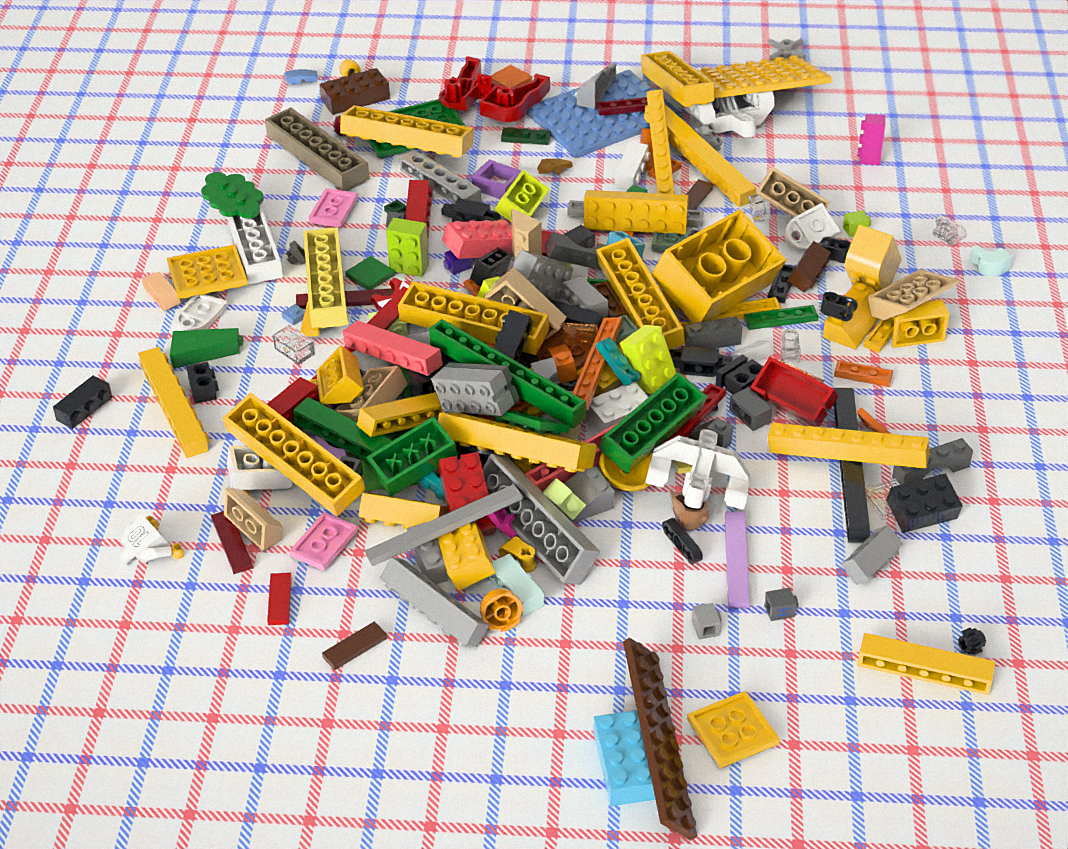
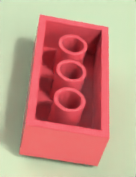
[442,220,513,259]

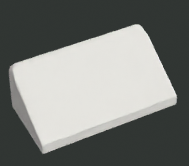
[731,340,773,362]

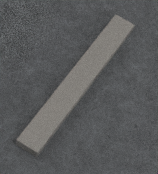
[364,484,523,566]

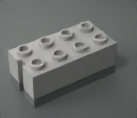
[431,363,519,416]

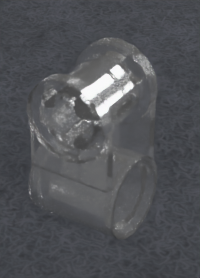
[933,215,967,246]
[781,329,801,363]

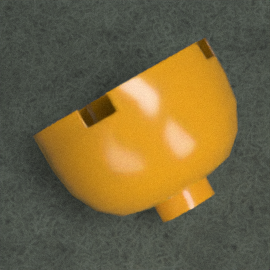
[480,588,523,632]

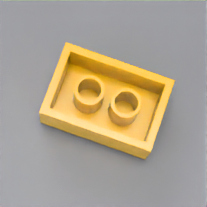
[438,521,496,591]

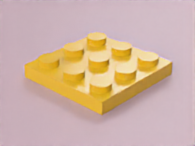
[687,691,780,769]

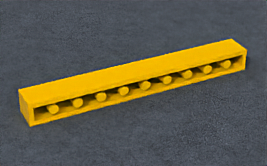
[644,103,757,207]

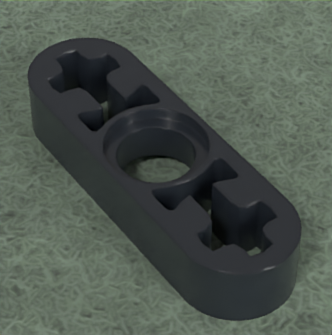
[662,518,703,564]

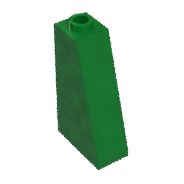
[170,328,243,369]

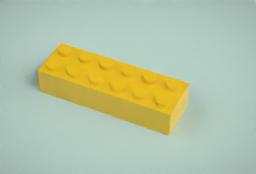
[584,190,689,234]

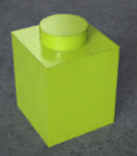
[843,210,871,237]

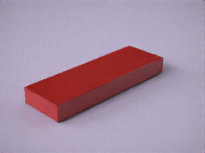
[267,572,292,625]

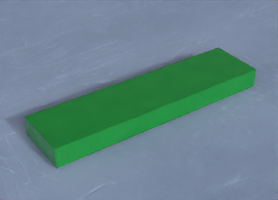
[744,305,819,330]

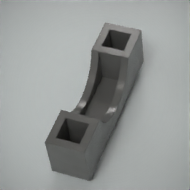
[545,232,607,270]
[892,438,973,485]

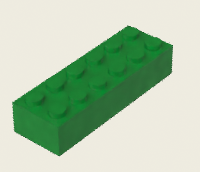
[598,372,708,474]

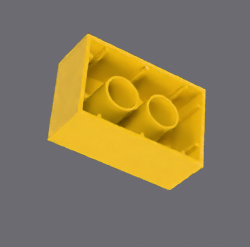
[651,209,786,323]

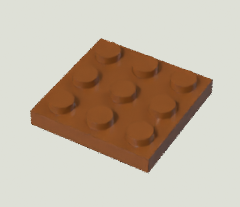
[536,325,594,372]

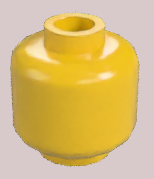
[339,59,361,76]

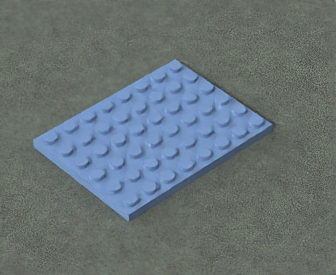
[526,70,682,158]

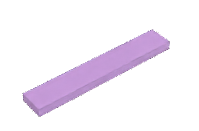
[725,512,750,608]

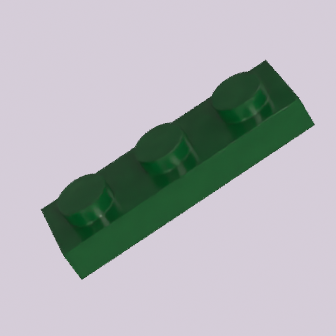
[501,127,551,145]

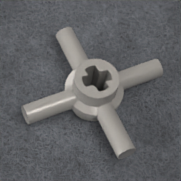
[767,38,806,60]

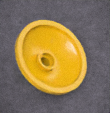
[599,452,653,492]

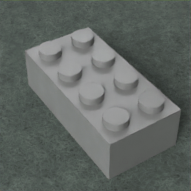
[513,249,574,301]

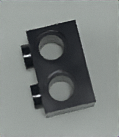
[725,359,763,395]
[186,362,219,404]

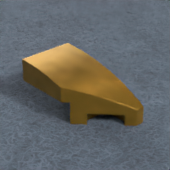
[537,158,573,175]

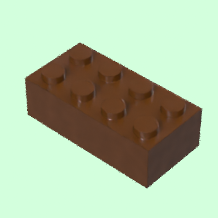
[319,68,390,115]

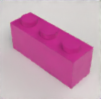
[857,114,886,165]

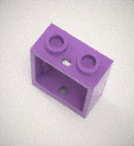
[471,159,522,200]

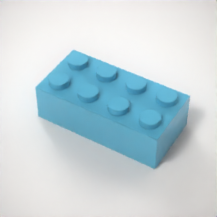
[593,710,655,806]

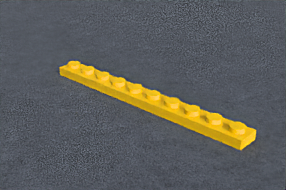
[647,89,675,194]

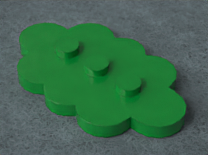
[201,172,264,219]

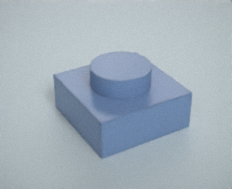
[281,304,305,326]

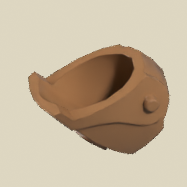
[670,489,709,530]

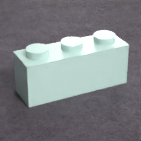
[489,554,545,617]

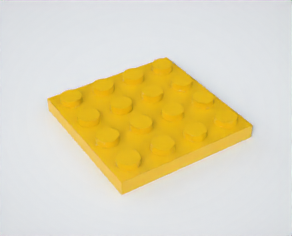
[167,244,248,299]

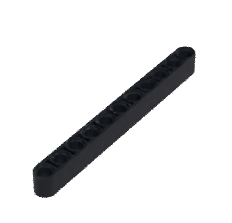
[834,387,870,543]

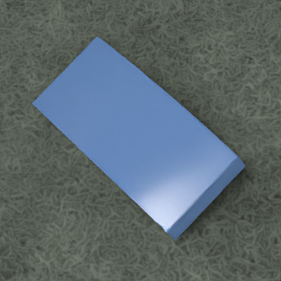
[284,69,318,85]

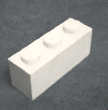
[614,141,651,189]

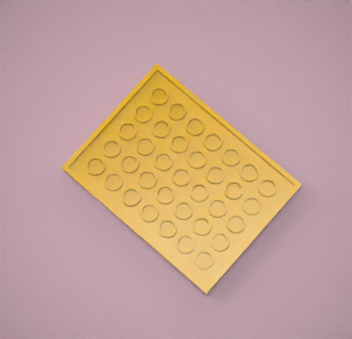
[697,55,832,98]

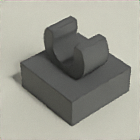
[286,240,306,264]

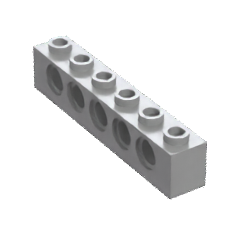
[399,149,481,204]

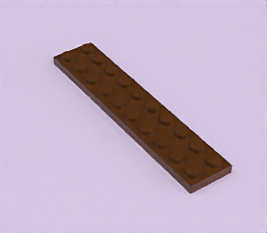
[623,637,697,840]

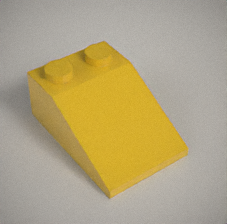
[891,299,950,348]

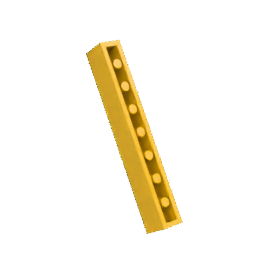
[138,347,210,458]
[768,423,930,468]

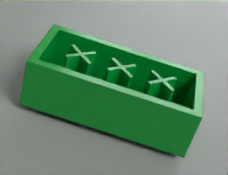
[366,416,458,497]

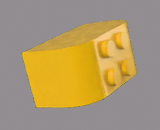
[845,225,902,292]

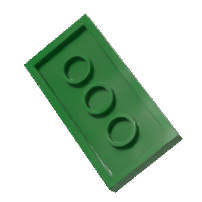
[490,410,570,436]

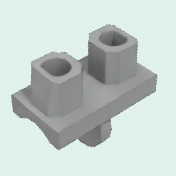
[694,123,723,152]

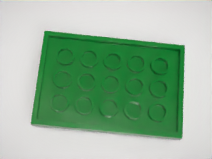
[367,99,466,158]

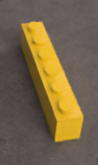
[357,392,445,437]
[857,633,995,695]

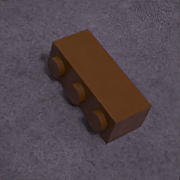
[787,241,831,292]

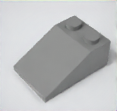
[557,466,615,523]

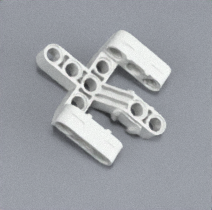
[683,91,774,137]
[645,429,750,510]

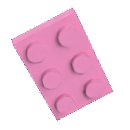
[309,188,358,228]
[289,512,358,571]

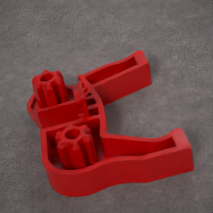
[439,56,550,122]

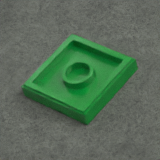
[345,256,395,290]

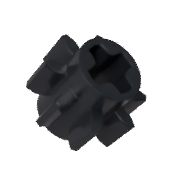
[958,628,986,655]

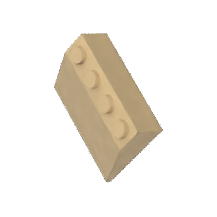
[868,269,960,320]

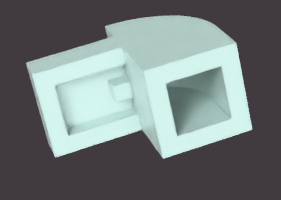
[970,245,1013,277]

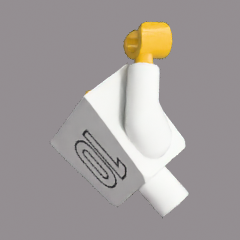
[118,514,184,565]

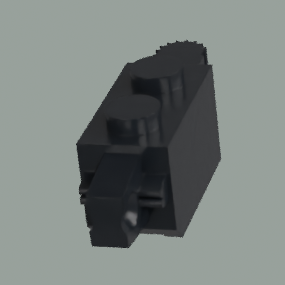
[441,199,501,222]
[669,346,733,377]

